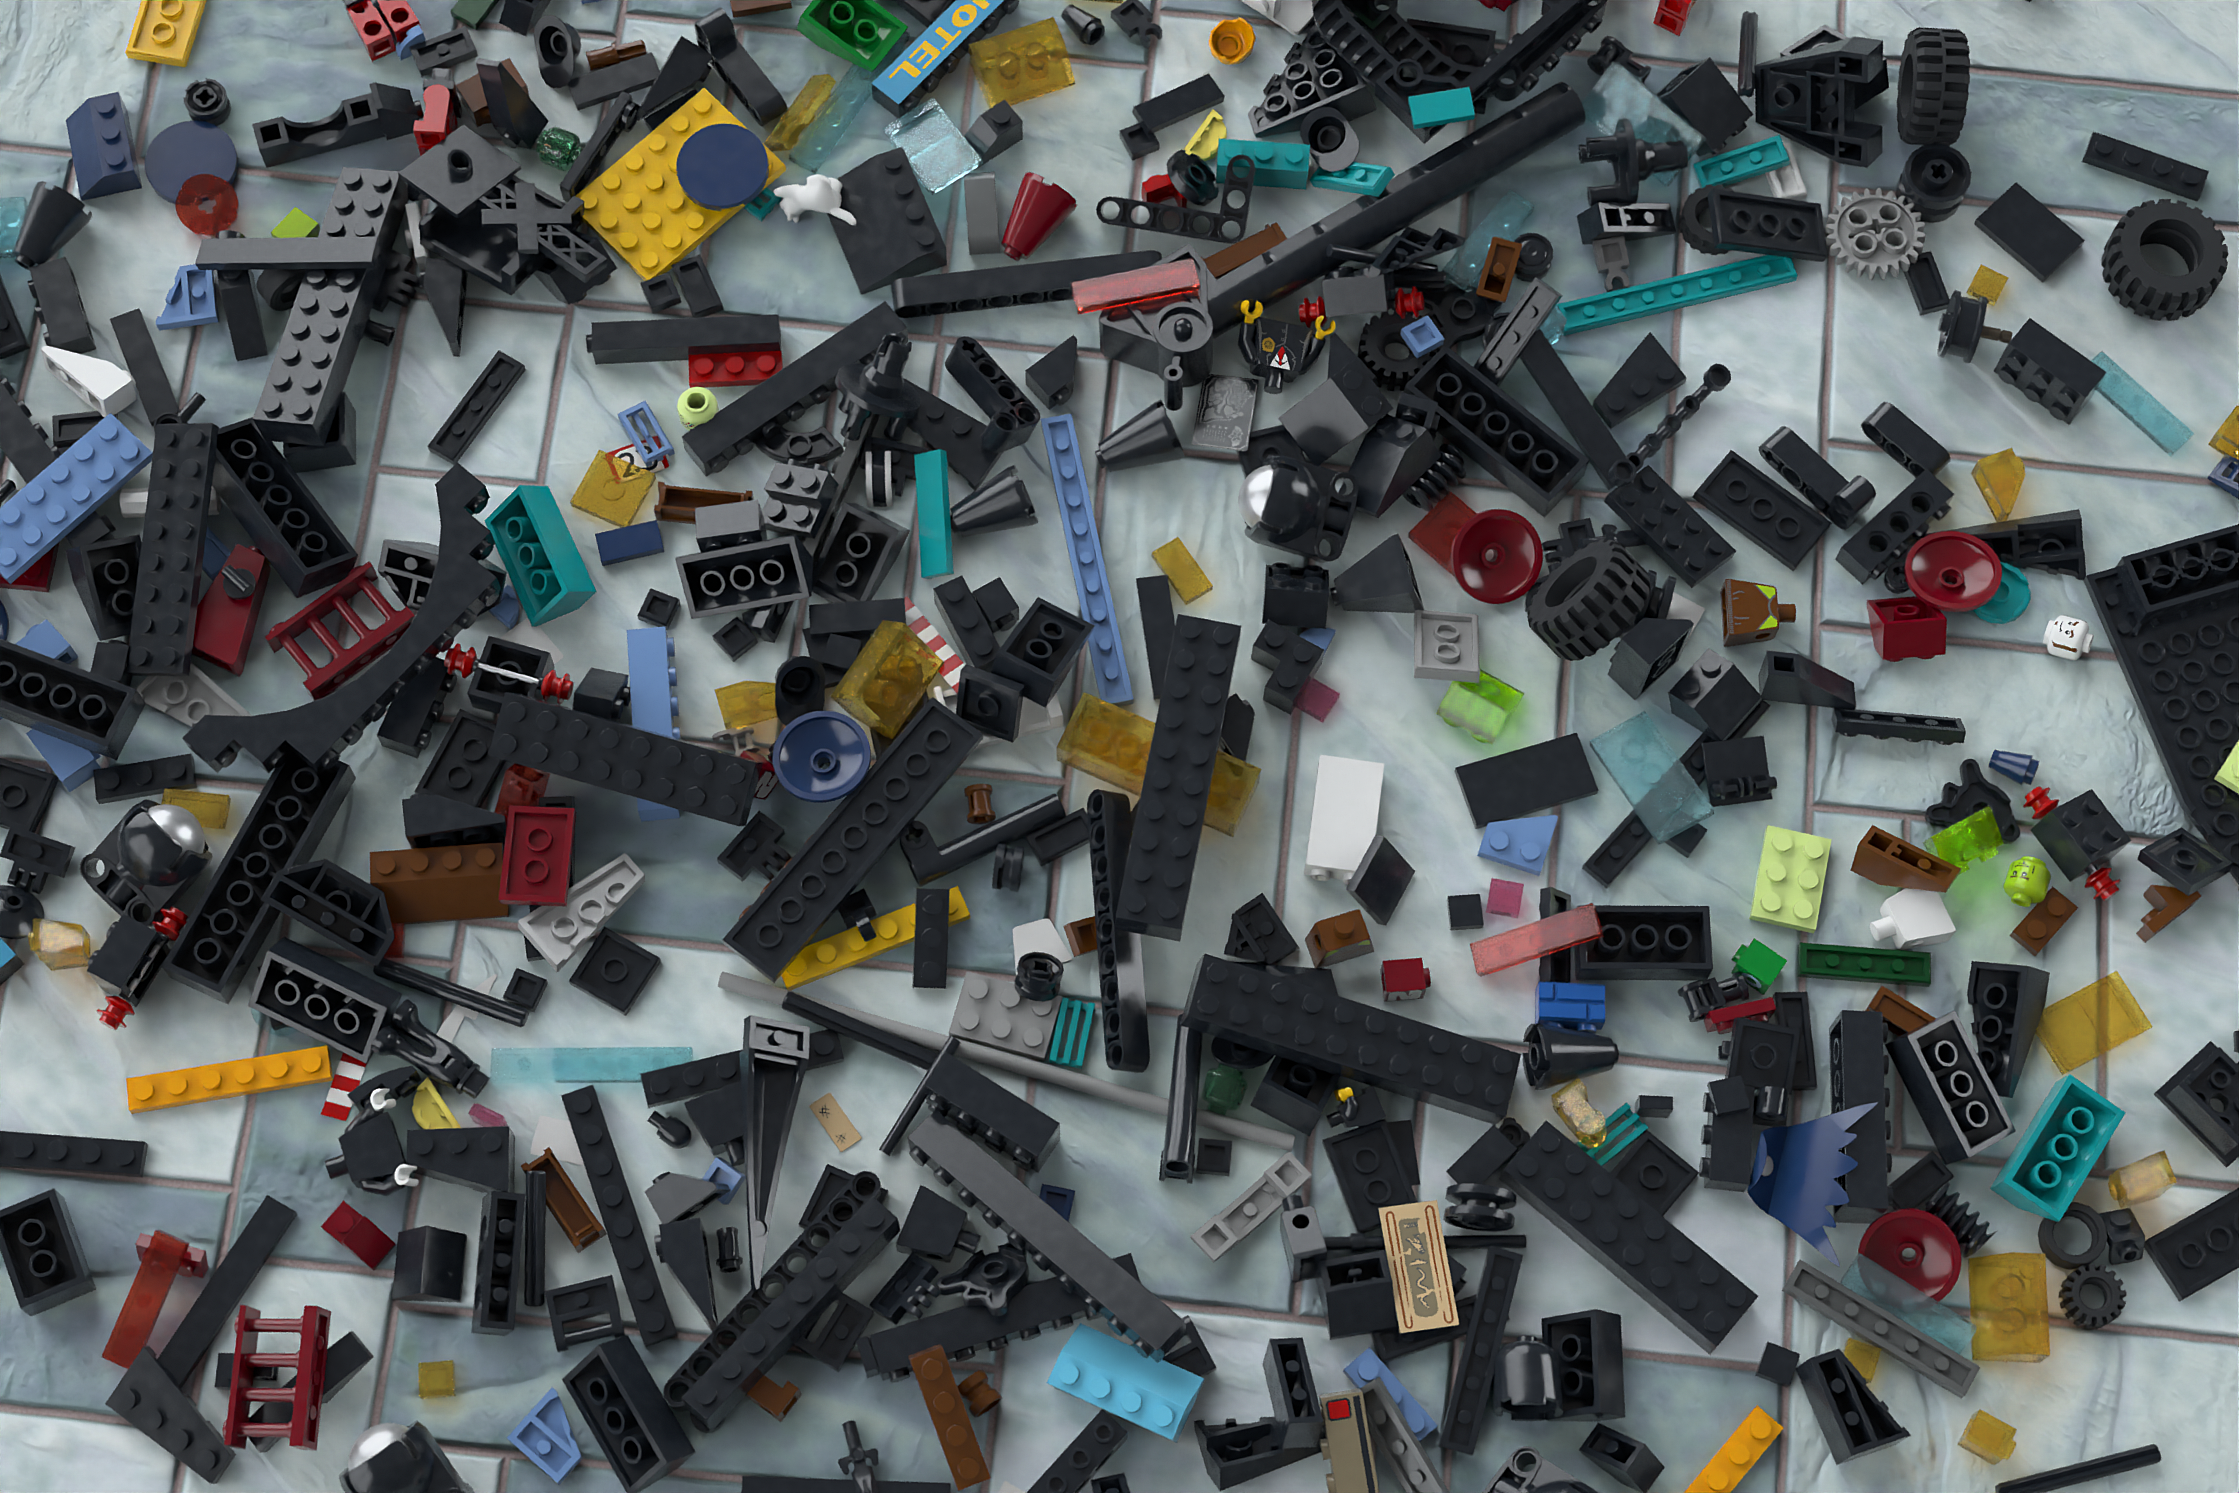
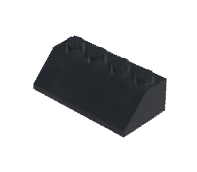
[248,937,402,1063]
[1884,1011,2016,1165]
[562,1335,696,1493]

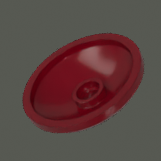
[1450,509,1543,604]
[1904,531,2002,612]
[1857,1208,1962,1309]

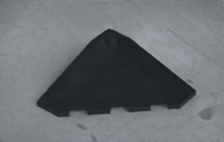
[1248,18,1377,138]

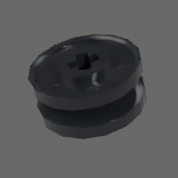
[1632,570,1677,626]
[1443,1183,1517,1232]

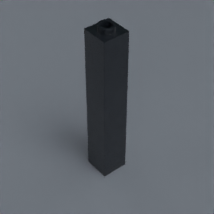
[586,314,781,364]

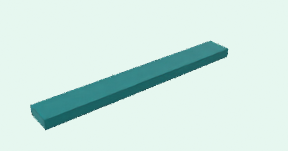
[1554,255,1798,336]

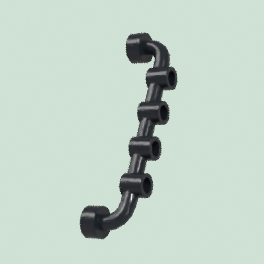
[1608,364,1731,487]

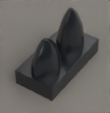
[742,600,794,643]

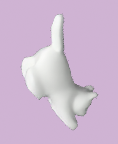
[774,174,856,225]

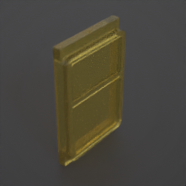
[2035,971,2153,1075]

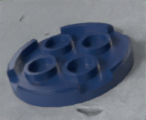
[144,121,239,206]
[676,124,769,211]

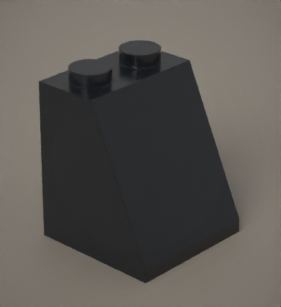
[1642,57,1753,157]

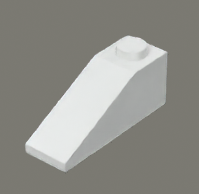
[41,345,137,418]

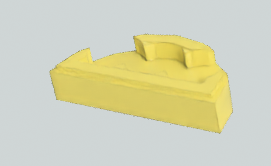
[1184,109,1227,161]
[412,1077,461,1129]

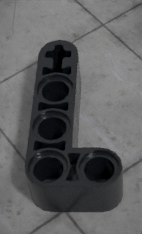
[694,7,788,127]
[945,336,1041,453]
[1759,426,1876,530]

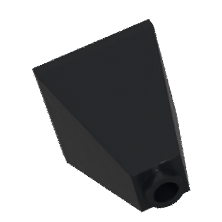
[1330,534,1424,613]

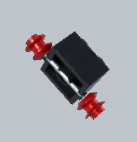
[1299,263,1424,328]
[444,636,574,714]
[2023,786,2132,901]
[86,907,188,1030]

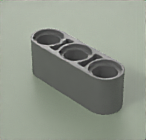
[964,172,1000,255]

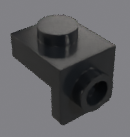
[2099,1207,2146,1265]

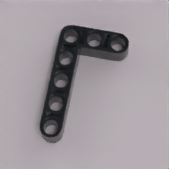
[1096,155,1256,244]

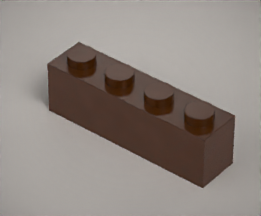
[908,1344,991,1491]

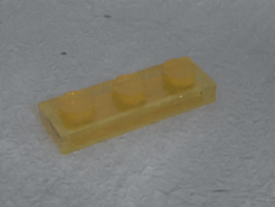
[764,74,836,151]

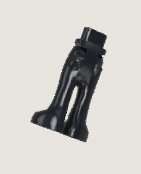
[370,999,490,1099]

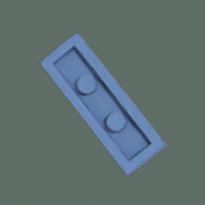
[1343,1347,1438,1443]

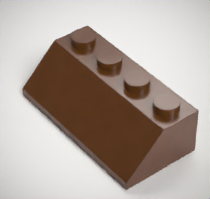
[370,842,509,926]

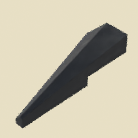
[1367,227,1466,279]
[1921,509,2086,580]
[1194,1417,1370,1491]

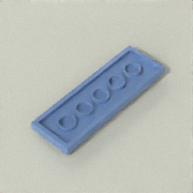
[0,413,153,584]

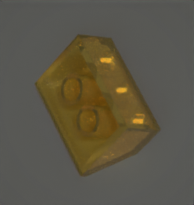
[969,17,1075,109]
[830,620,944,739]
[1968,1252,2050,1363]

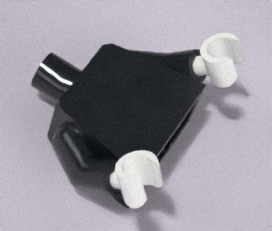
[325,1088,419,1196]

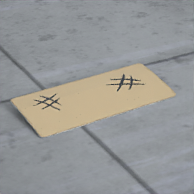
[809,1093,862,1152]

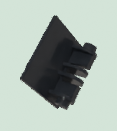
[1701,735,1777,807]

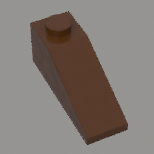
[1850,825,1961,893]

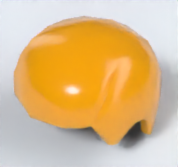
[1208,17,1256,65]

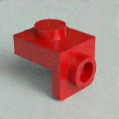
[1141,174,1187,208]

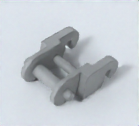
[712,727,760,756]

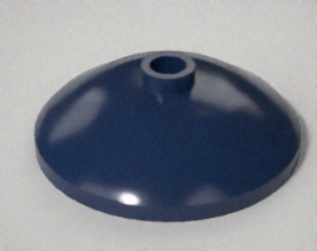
[773,711,871,803]

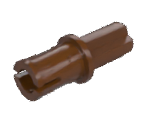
[586,40,647,71]

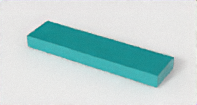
[914,449,954,579]

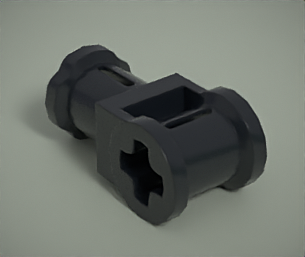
[1587,36,1652,91]
[1678,971,1749,1022]

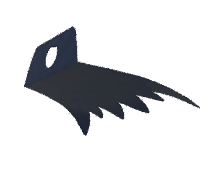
[1747,1102,1877,1267]

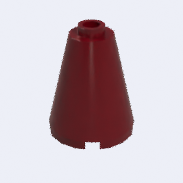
[1001,172,1077,261]

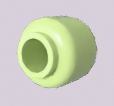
[677,387,719,431]

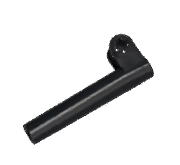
[900,793,1066,887]
[1159,1014,1203,1184]

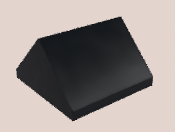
[392,1225,467,1303]

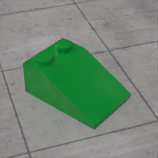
[797,0,908,73]

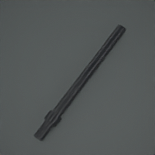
[1323,1233,1526,1254]

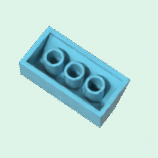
[1047,1323,1205,1443]

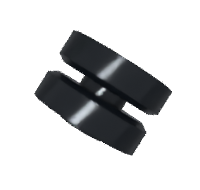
[1896,143,1972,223]

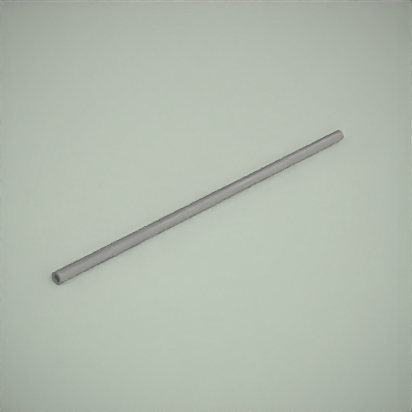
[718,972,1295,1152]

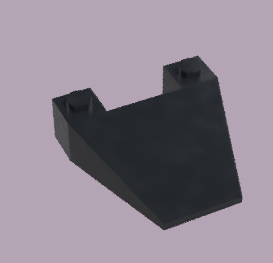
[1755,36,1883,168]

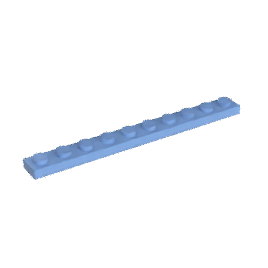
[1041,414,1134,710]

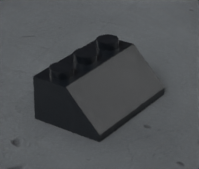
[1607,618,1694,700]
[1541,1309,1625,1422]

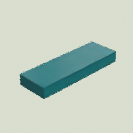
[1693,135,1790,188]
[1309,162,1395,197]

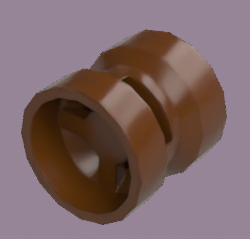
[957,1369,1002,1418]

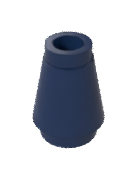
[1988,749,2040,785]

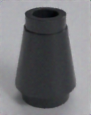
[1061,4,1105,45]

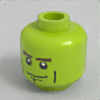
[2003,856,2051,907]

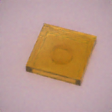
[570,450,656,528]

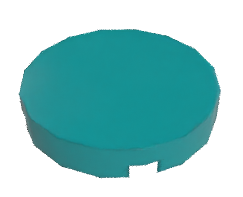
[1972,562,2031,624]

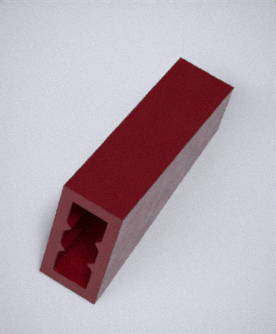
[192,543,271,677]

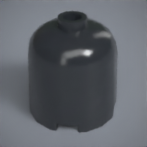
[1494,1335,1563,1422]

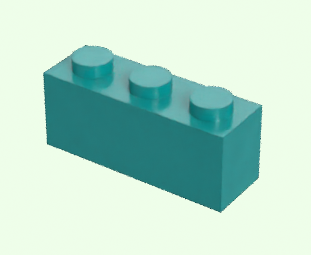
[1215,138,1310,190]

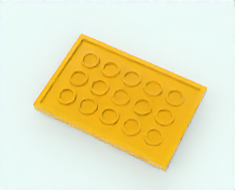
[576,88,786,281]

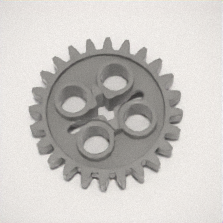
[1825,188,1926,281]

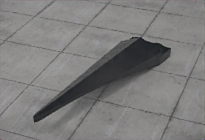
[740,1015,810,1292]

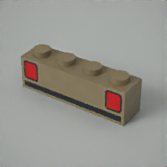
[1319,1388,1379,1493]

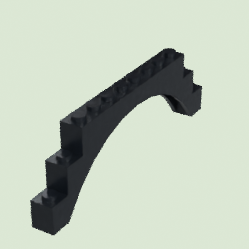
[182,462,501,774]

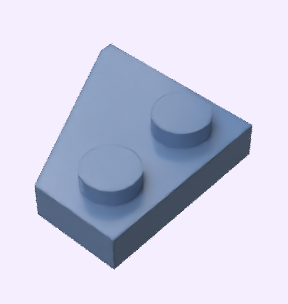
[156,264,219,331]
[1477,815,1559,876]
[507,1387,583,1485]

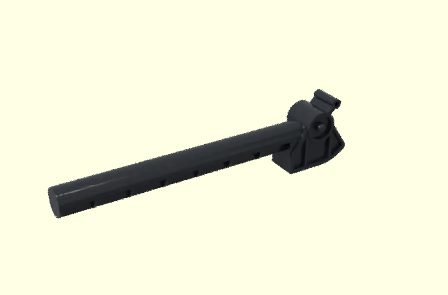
[1099,82,1586,411]

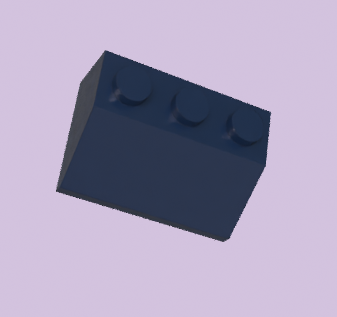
[66,92,142,201]

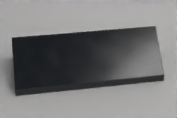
[675,534,813,619]

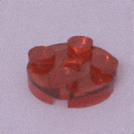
[175,173,239,237]

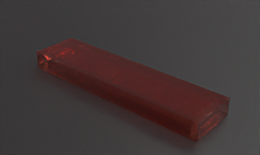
[1071,258,1200,314]
[1470,903,1603,977]
[101,1229,190,1369]

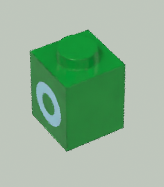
[1731,938,1787,995]

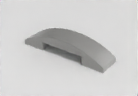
[1190,1151,1312,1263]

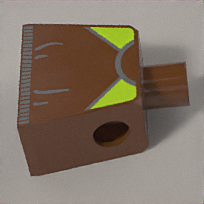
[1720,579,1796,647]
[1305,909,1374,968]

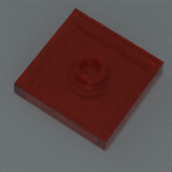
[1408,491,1477,576]

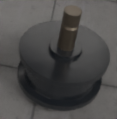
[1937,290,2013,364]

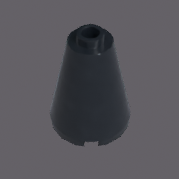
[12,181,92,271]
[1095,400,1185,472]
[950,464,1038,537]
[1522,1023,1619,1090]

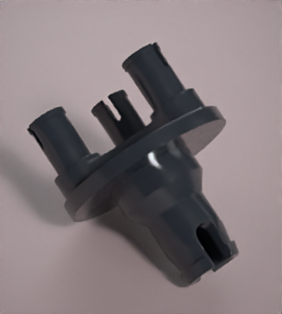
[1578,118,1688,206]
[835,331,921,441]

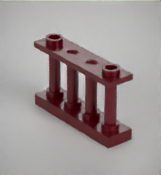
[265,561,415,701]
[222,1305,331,1451]

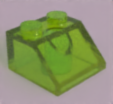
[1436,669,1525,745]
[1923,806,2004,875]

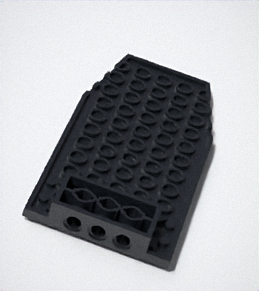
[2083,524,2239,884]

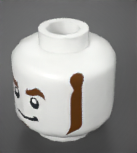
[2043,615,2094,660]

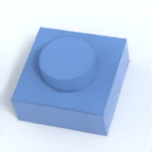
[1400,315,1444,358]
[702,1157,746,1205]

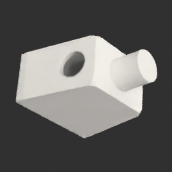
[1870,888,1956,950]

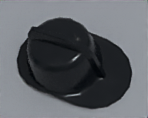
[534,15,581,88]
[1301,107,1360,172]
[775,656,825,726]

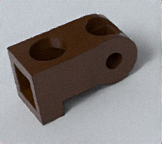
[745,1375,802,1422]

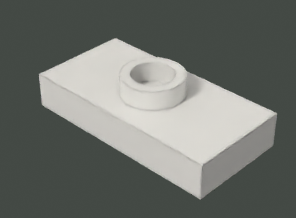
[405,202,430,270]

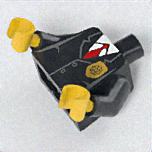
[1238,300,1336,394]

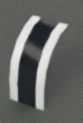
[866,451,893,507]

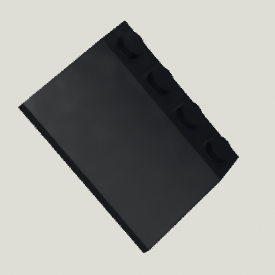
[827,146,947,295]

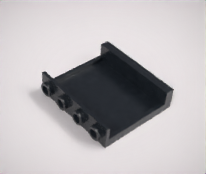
[418,175,584,296]

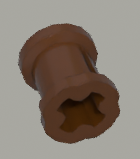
[964,784,996,824]

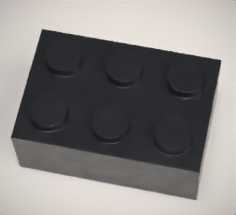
[1994,318,2107,425]
[0,1188,96,1316]

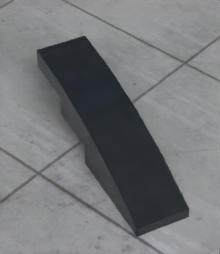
[248,1331,374,1453]

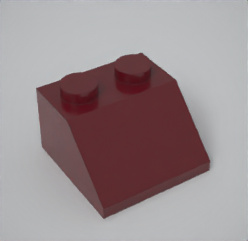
[1867,596,1947,662]

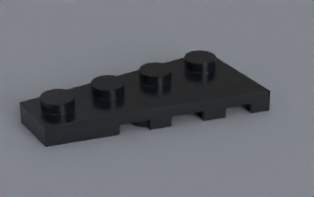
[904,378,1003,491]
[105,1346,236,1484]

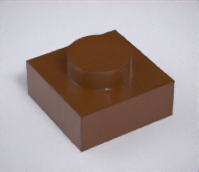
[1063,916,1098,957]

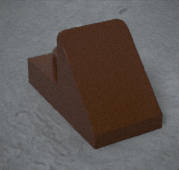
[1476,236,1523,303]
[2136,885,2202,943]

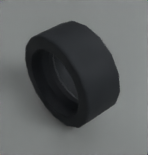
[2038,1202,2108,1270]

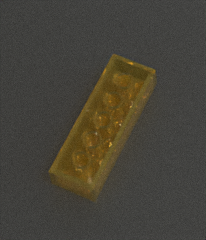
[1057,692,1261,837]

